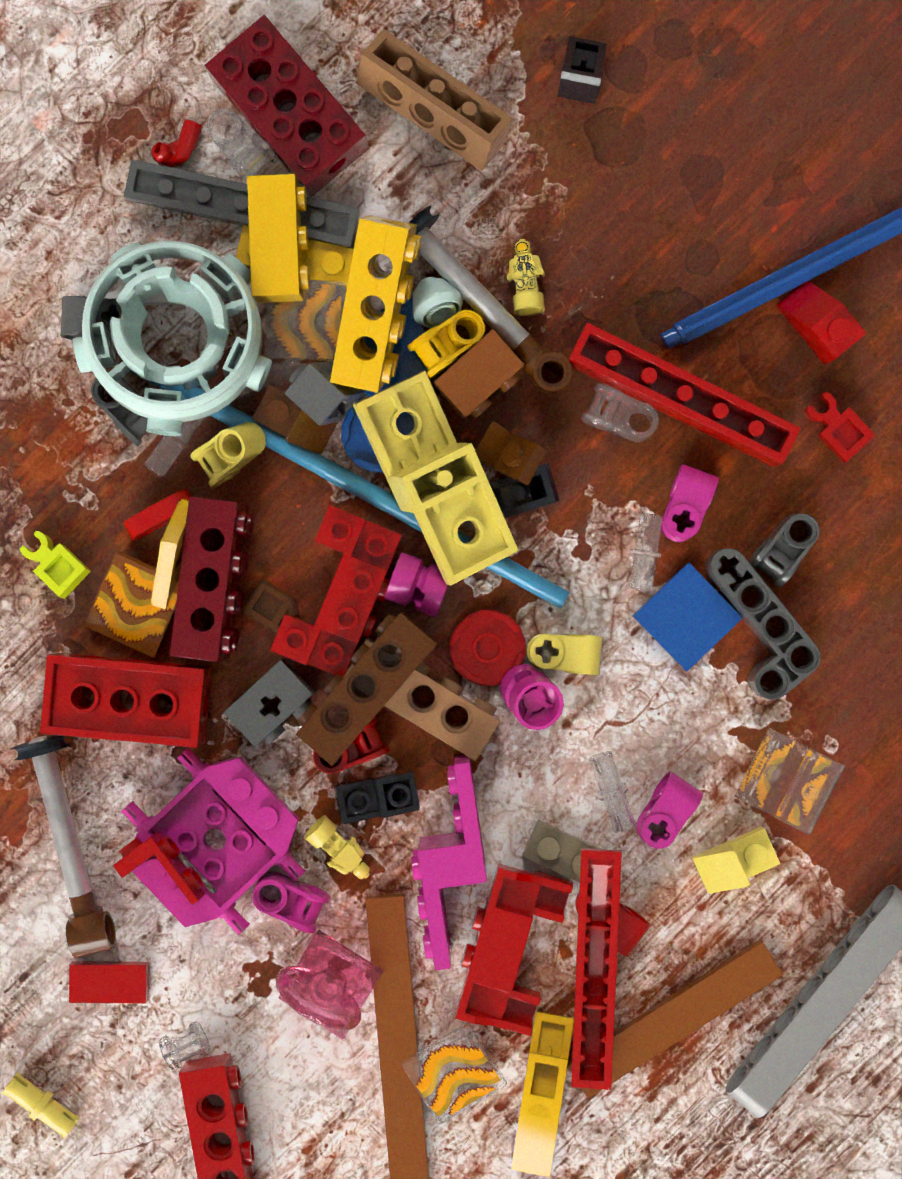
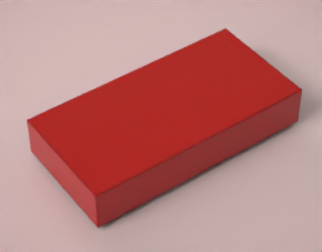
[69,961,149,1004]

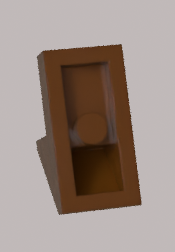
[252,384,339,454]
[475,421,547,486]

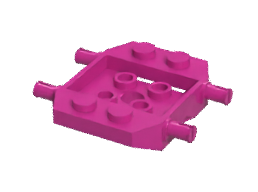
[121,747,306,935]

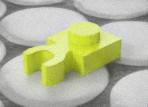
[20,531,91,599]

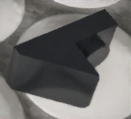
[489,463,560,519]

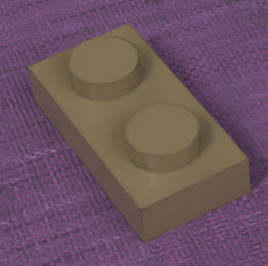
[522,820,601,883]

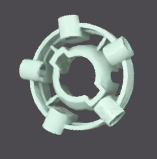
[73,241,272,436]

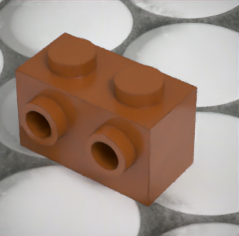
[432,329,524,419]

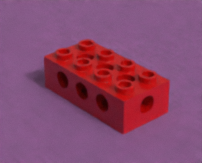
[40,653,212,748]

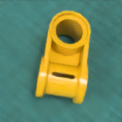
[407,310,485,379]

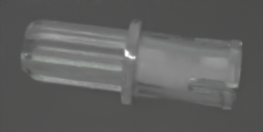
[145,417,207,477]
[628,513,663,591]

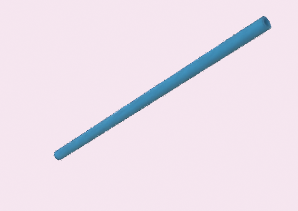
[130,370,570,609]

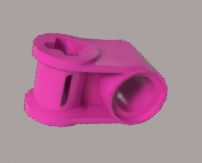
[661,464,719,542]
[636,771,703,849]
[252,871,331,933]

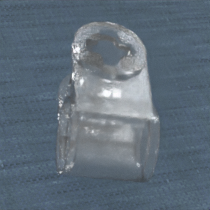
[206,108,279,183]
[580,383,659,442]

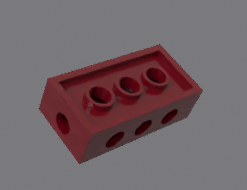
[204,14,369,198]
[170,496,254,662]

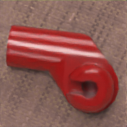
[151,119,203,168]

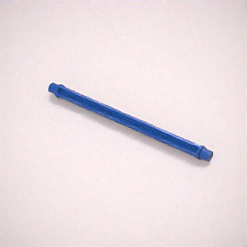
[660,207,902,350]

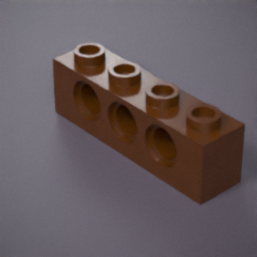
[295,612,438,766]

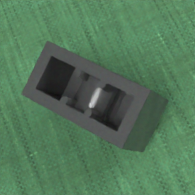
[284,361,365,426]
[223,658,316,747]

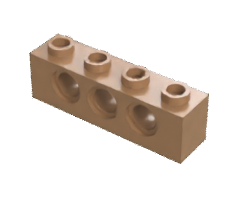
[356,29,513,171]
[343,636,500,761]

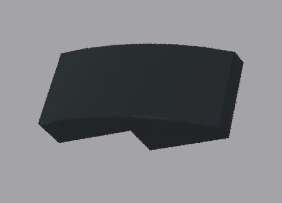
[333,771,420,825]

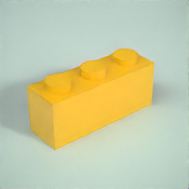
[247,174,310,303]

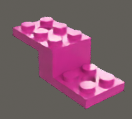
[411,754,487,971]

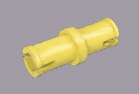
[2,1072,80,1138]

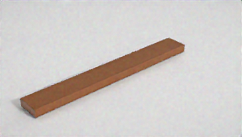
[365,893,429,1179]

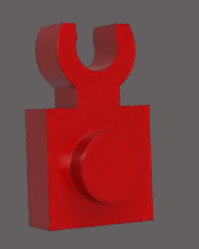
[804,392,876,463]

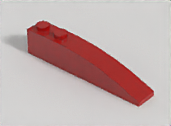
[571,848,622,1090]

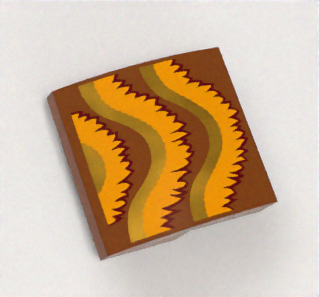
[85,551,179,658]

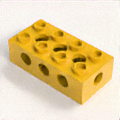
[330,215,422,393]

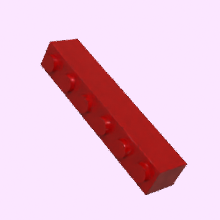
[569,322,801,467]

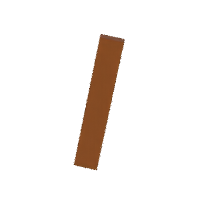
[567,939,784,1098]

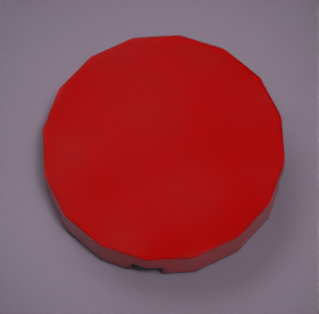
[450,610,526,686]

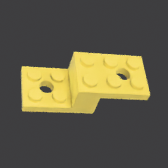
[353,371,519,586]

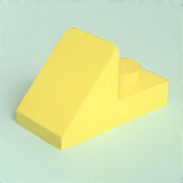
[692,826,780,894]

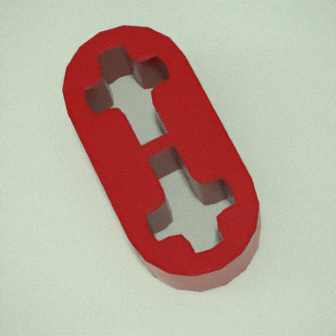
[123,489,192,541]

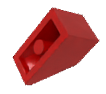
[776,281,867,365]

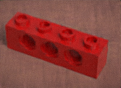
[179,1053,258,1179]

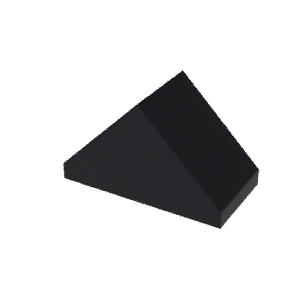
[557,36,607,104]

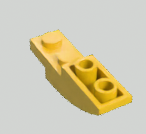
[511,1011,574,1177]

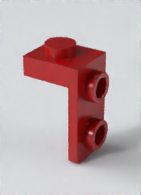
[113,831,205,905]

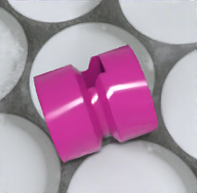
[385,552,448,618]
[499,664,564,730]

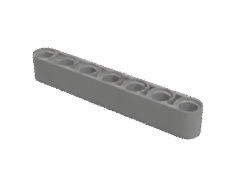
[726,885,902,1118]

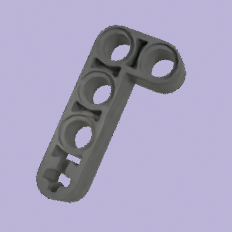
[705,548,821,700]

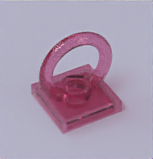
[276,930,384,1040]

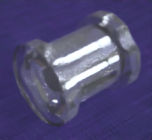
[159,1021,210,1070]

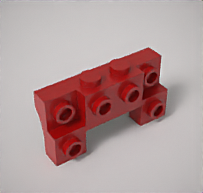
[270,505,402,677]
[455,863,574,1036]

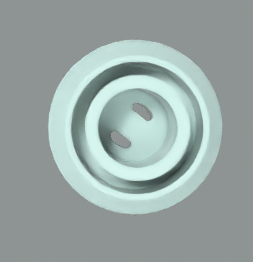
[413,277,463,328]

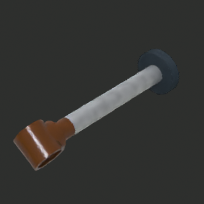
[409,206,572,395]
[11,735,116,958]

